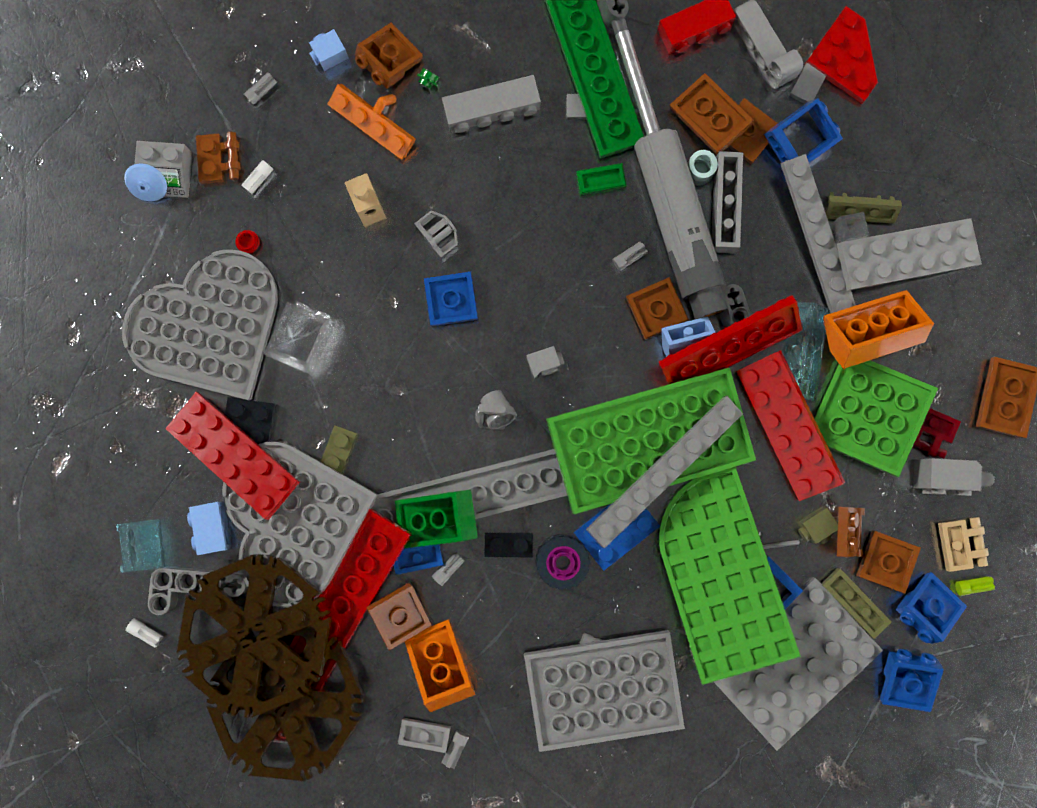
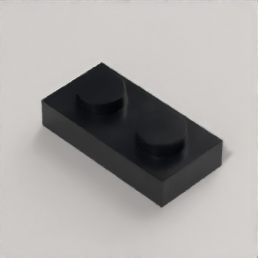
[484,532,533,558]

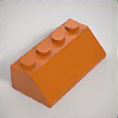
[823,290,934,369]

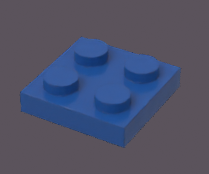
[424,272,478,327]

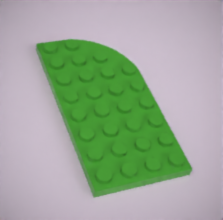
[659,467,801,685]

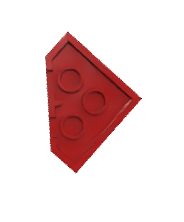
[805,6,878,104]

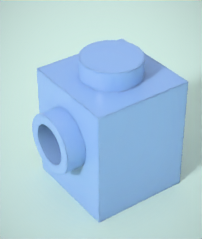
[309,29,349,71]

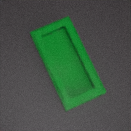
[576,163,627,196]

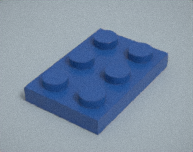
[574,503,660,571]

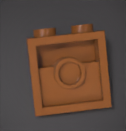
[355,23,423,89]

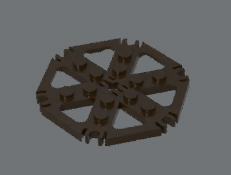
[176,554,332,718]
[206,624,364,781]

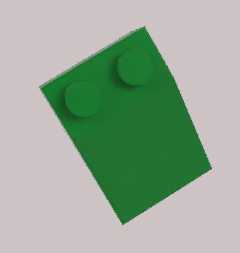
[394,489,478,548]

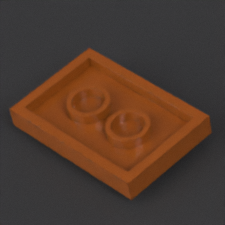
[670,73,754,155]
[976,357,1037,439]

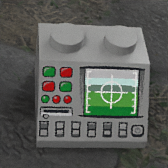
[134,141,193,198]

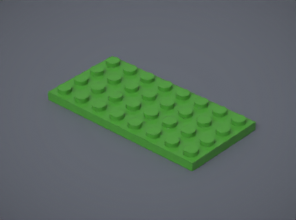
[546,368,756,514]

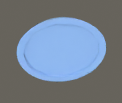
[124,163,167,202]

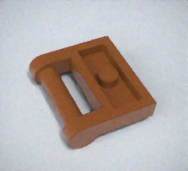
[837,507,865,557]

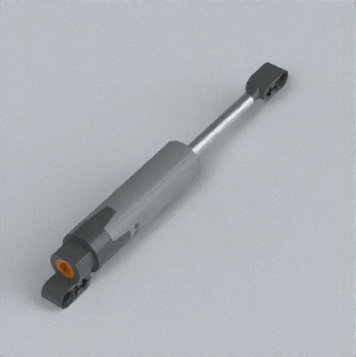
[596,0,751,329]

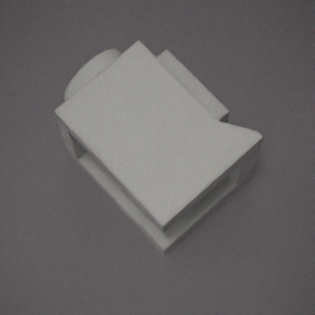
[527,346,564,380]

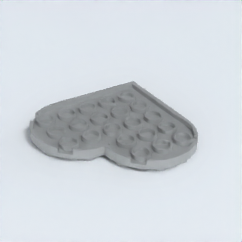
[122,250,278,401]
[222,442,378,607]

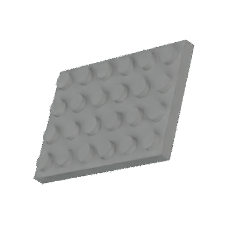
[714,577,883,751]
[524,630,685,752]

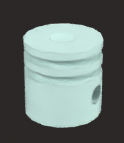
[688,150,718,186]

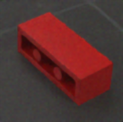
[657,0,736,54]

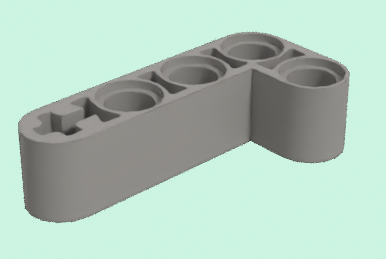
[733,0,803,89]
[148,567,248,615]

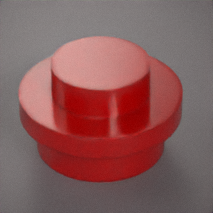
[235,230,260,254]

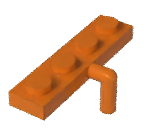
[327,84,416,160]

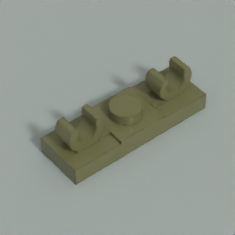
[824,192,902,224]

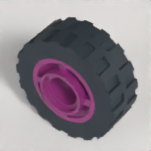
[536,534,590,590]

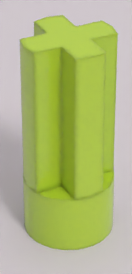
[955,577,995,596]

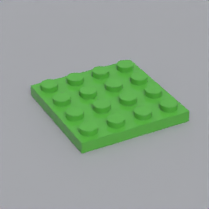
[814,360,938,478]

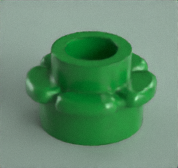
[417,68,440,89]

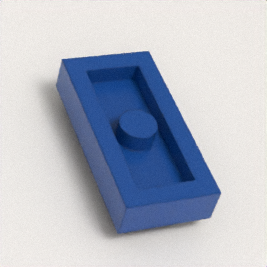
[394,544,444,575]

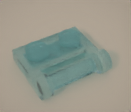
[116,519,165,573]

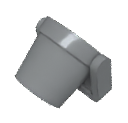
[475,390,517,430]

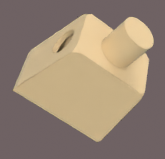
[345,173,387,227]

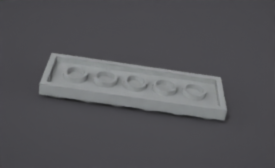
[837,218,982,291]

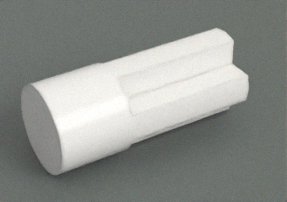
[241,160,274,194]
[126,618,163,648]

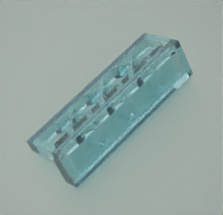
[785,302,829,402]

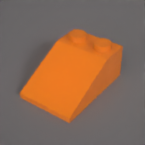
[405,620,476,712]

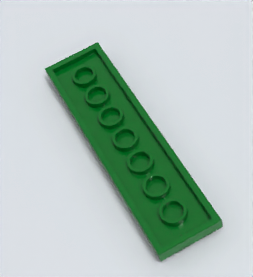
[545,0,644,159]

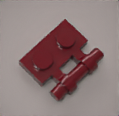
[912,408,961,459]

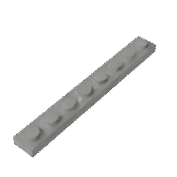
[781,154,856,313]
[586,396,743,548]

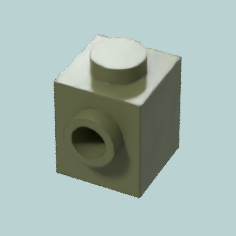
[797,507,838,545]

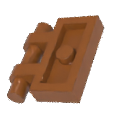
[196,132,241,184]

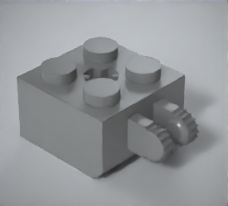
[913,458,995,496]

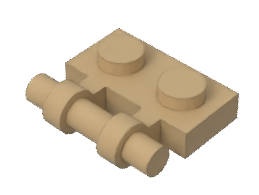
[938,517,989,572]

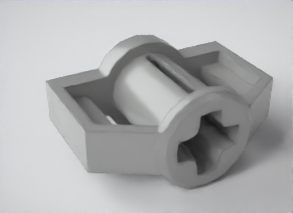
[414,211,458,258]

